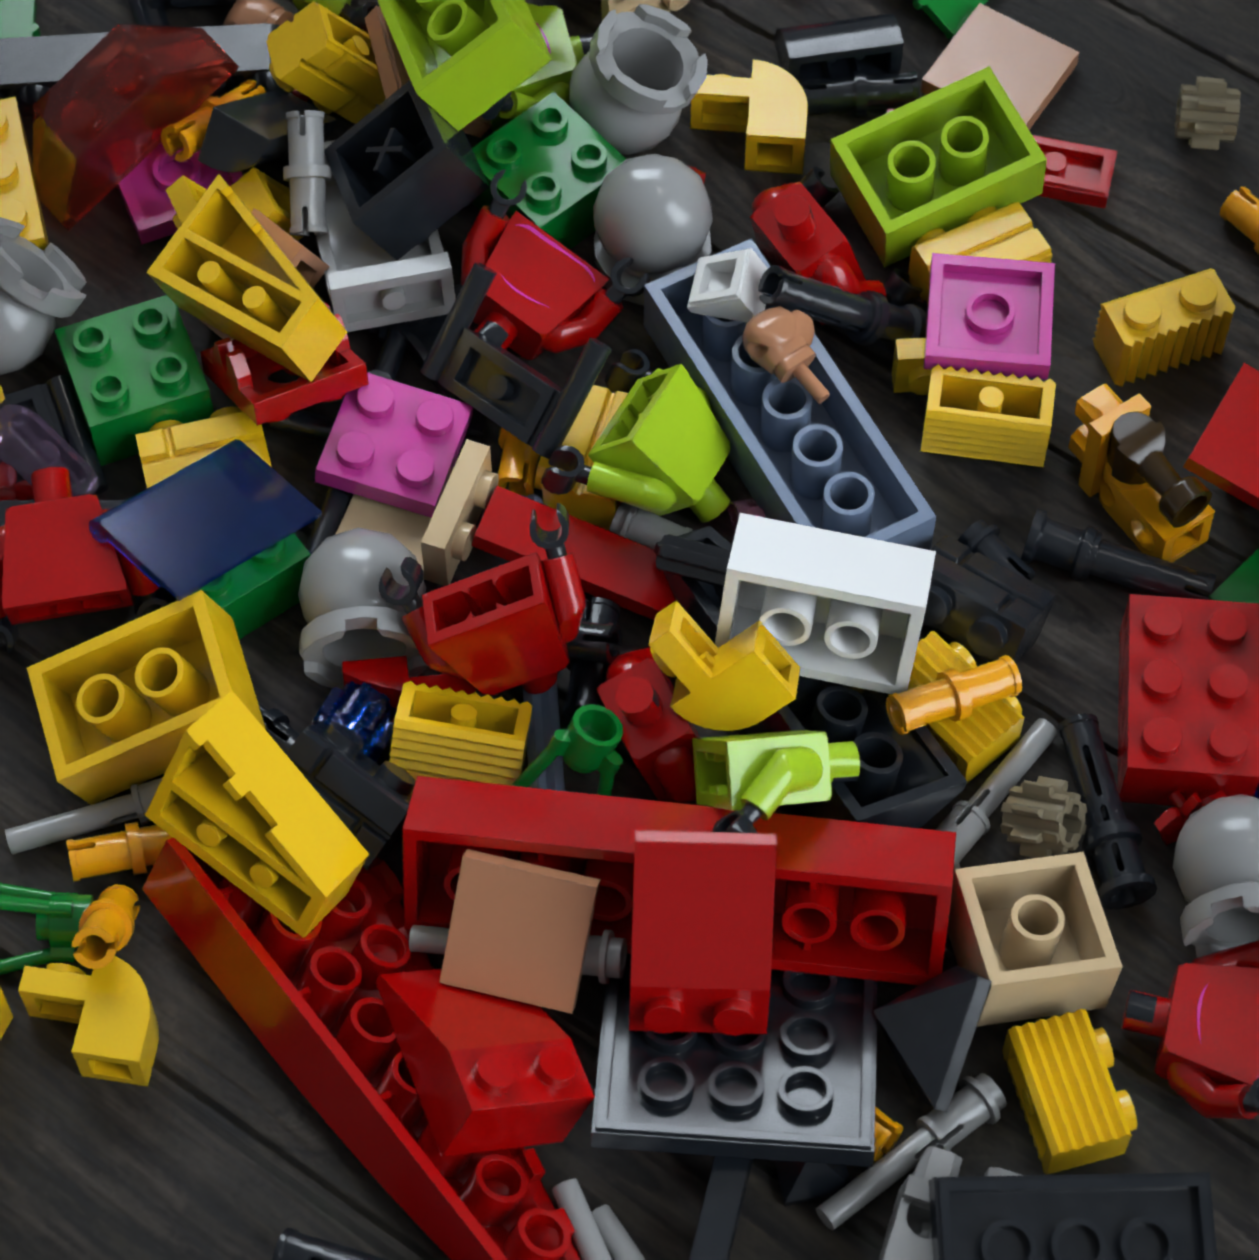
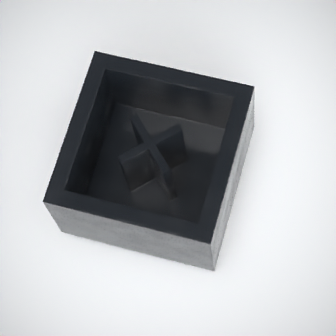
[324,80,489,261]

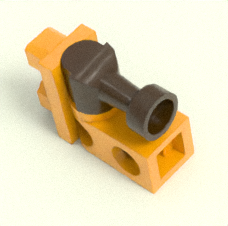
[1068,384,1215,563]

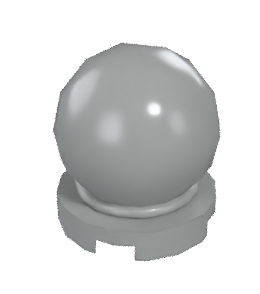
[569,4,708,155]
[593,154,713,306]
[0,217,87,375]
[298,528,427,691]
[1173,794,1259,958]

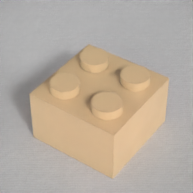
[947,852,1123,1027]

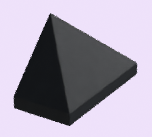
[873,966,992,1113]

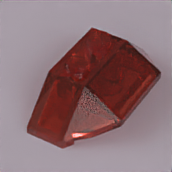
[33,24,239,231]

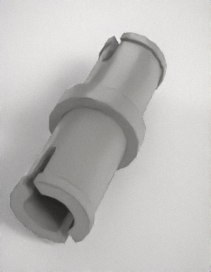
[283,110,331,236]

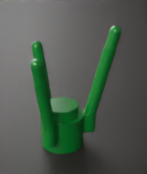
[511,704,623,796]
[0,883,94,975]

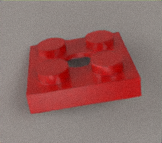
[200,303,369,426]

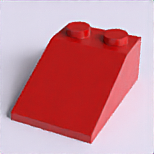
[629,830,777,1036]
[375,969,595,1157]

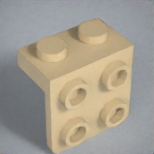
[335,439,499,586]

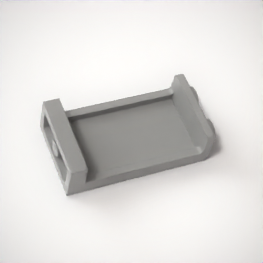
[315,140,456,332]

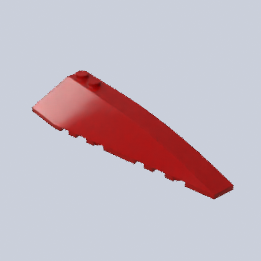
[142,838,581,1260]

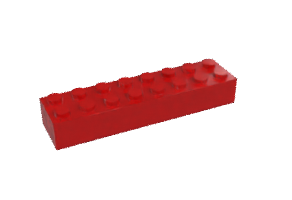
[403,776,956,985]

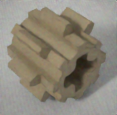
[1175,77,1240,151]
[1000,776,1087,858]

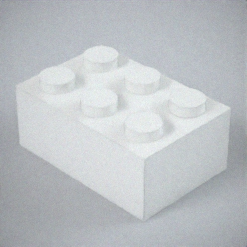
[715,513,936,694]

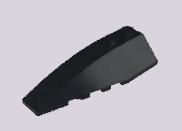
[654,526,967,828]

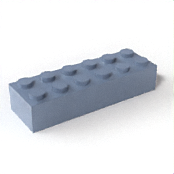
[644,238,936,550]

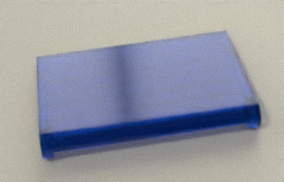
[89,439,322,601]

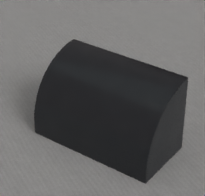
[774,13,904,83]
[198,88,337,172]

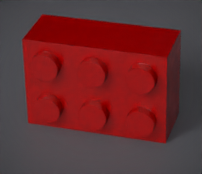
[1117,594,1259,806]

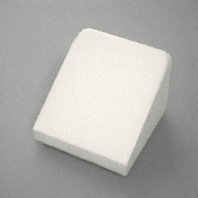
[687,248,768,323]

